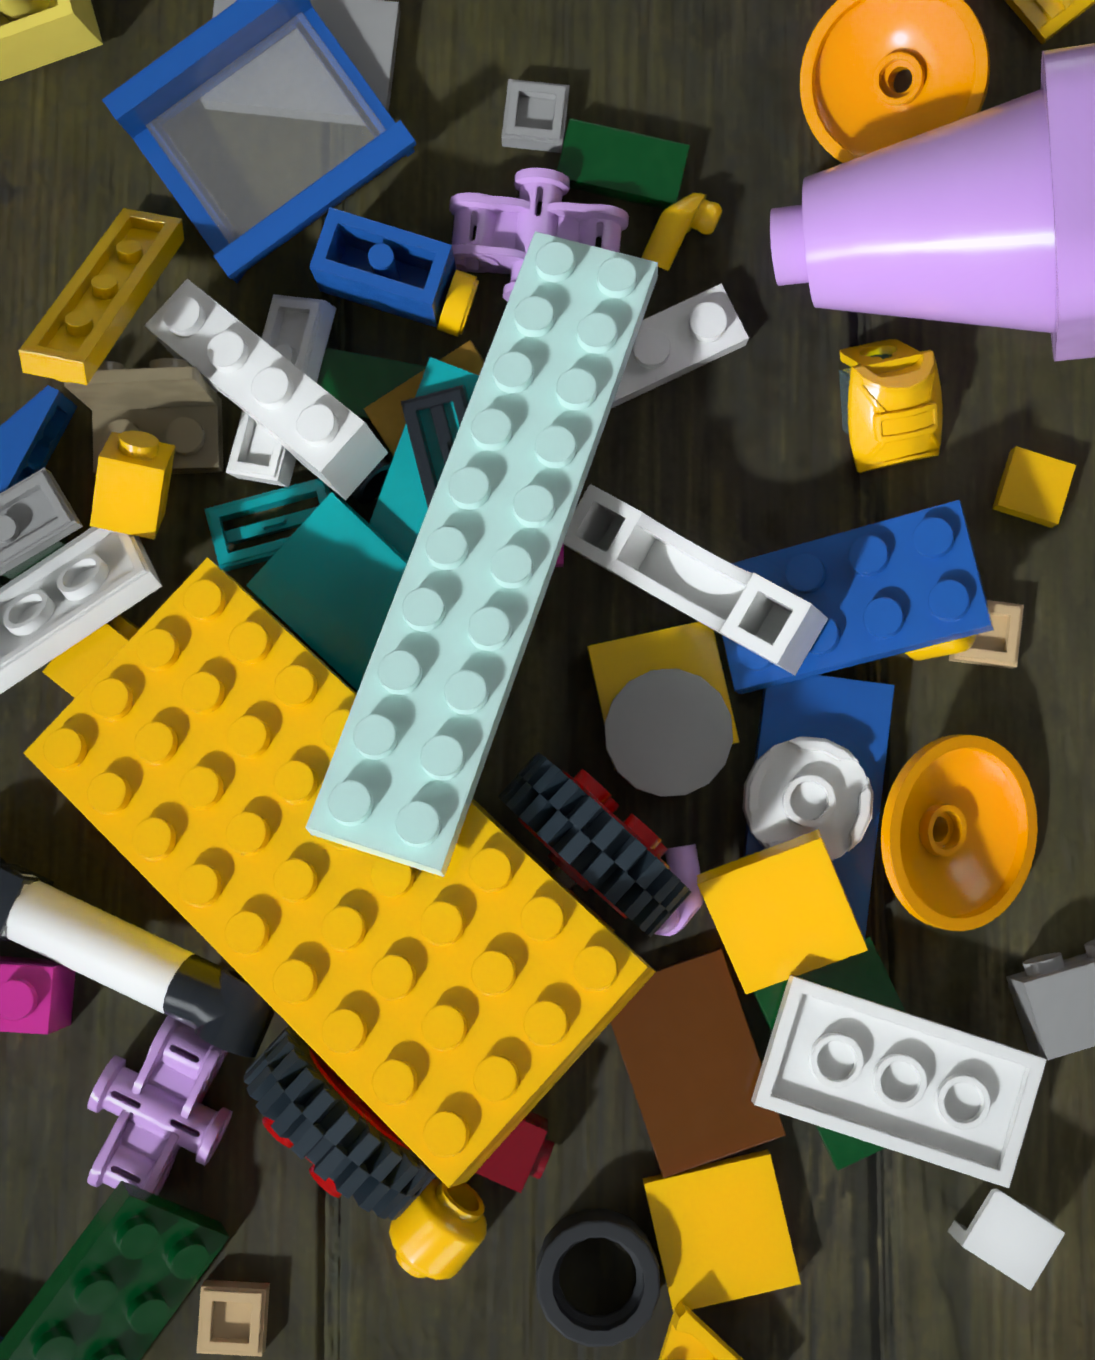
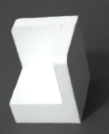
[948,1189,1065,1291]

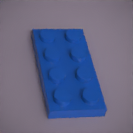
[723,499,994,694]

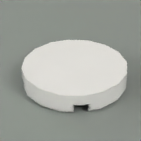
[743,737,873,861]

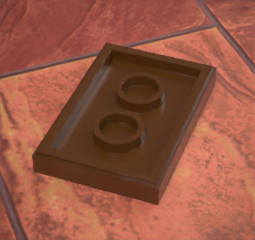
[611,947,786,1178]

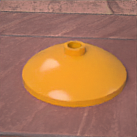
[800,0,990,163]
[881,734,1038,931]

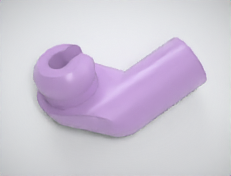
[655,844,704,936]

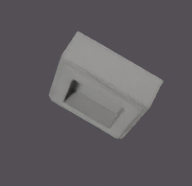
[502,79,569,153]

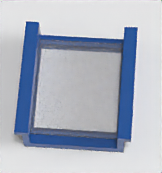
[102,0,417,284]

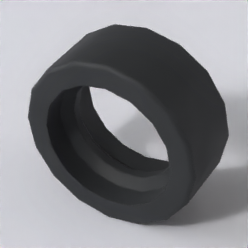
[536,1208,660,1347]

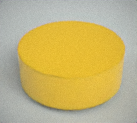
[437,269,479,337]

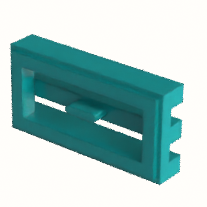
[204,478,331,572]

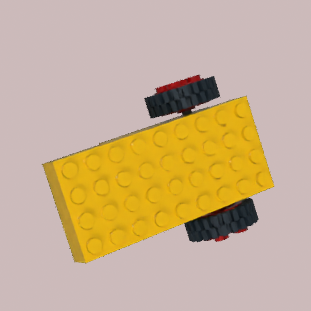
[24,557,692,1220]

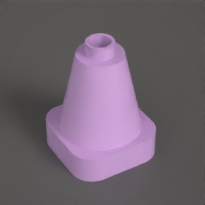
[770,43,1095,362]

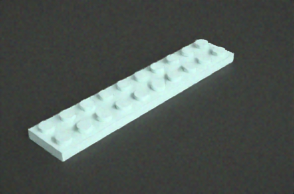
[305,231,658,877]

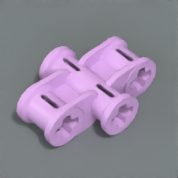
[449,168,629,302]
[87,1016,233,1195]

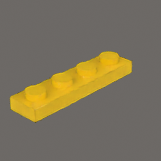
[18,208,184,385]

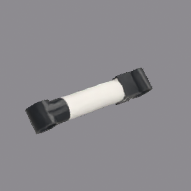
[0,857,276,1057]

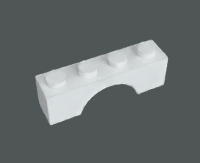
[145,279,388,500]
[563,484,828,675]

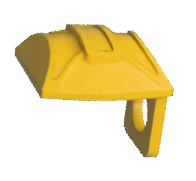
[840,339,943,473]

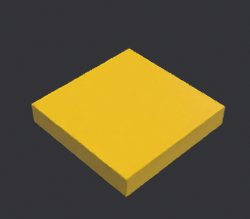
[587,622,739,770]
[696,829,868,994]
[643,1149,801,1311]

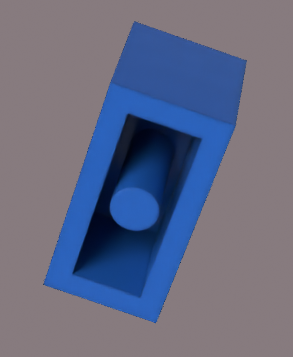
[309,207,456,328]

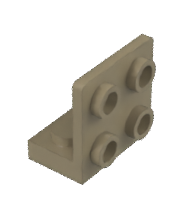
[64,358,224,475]

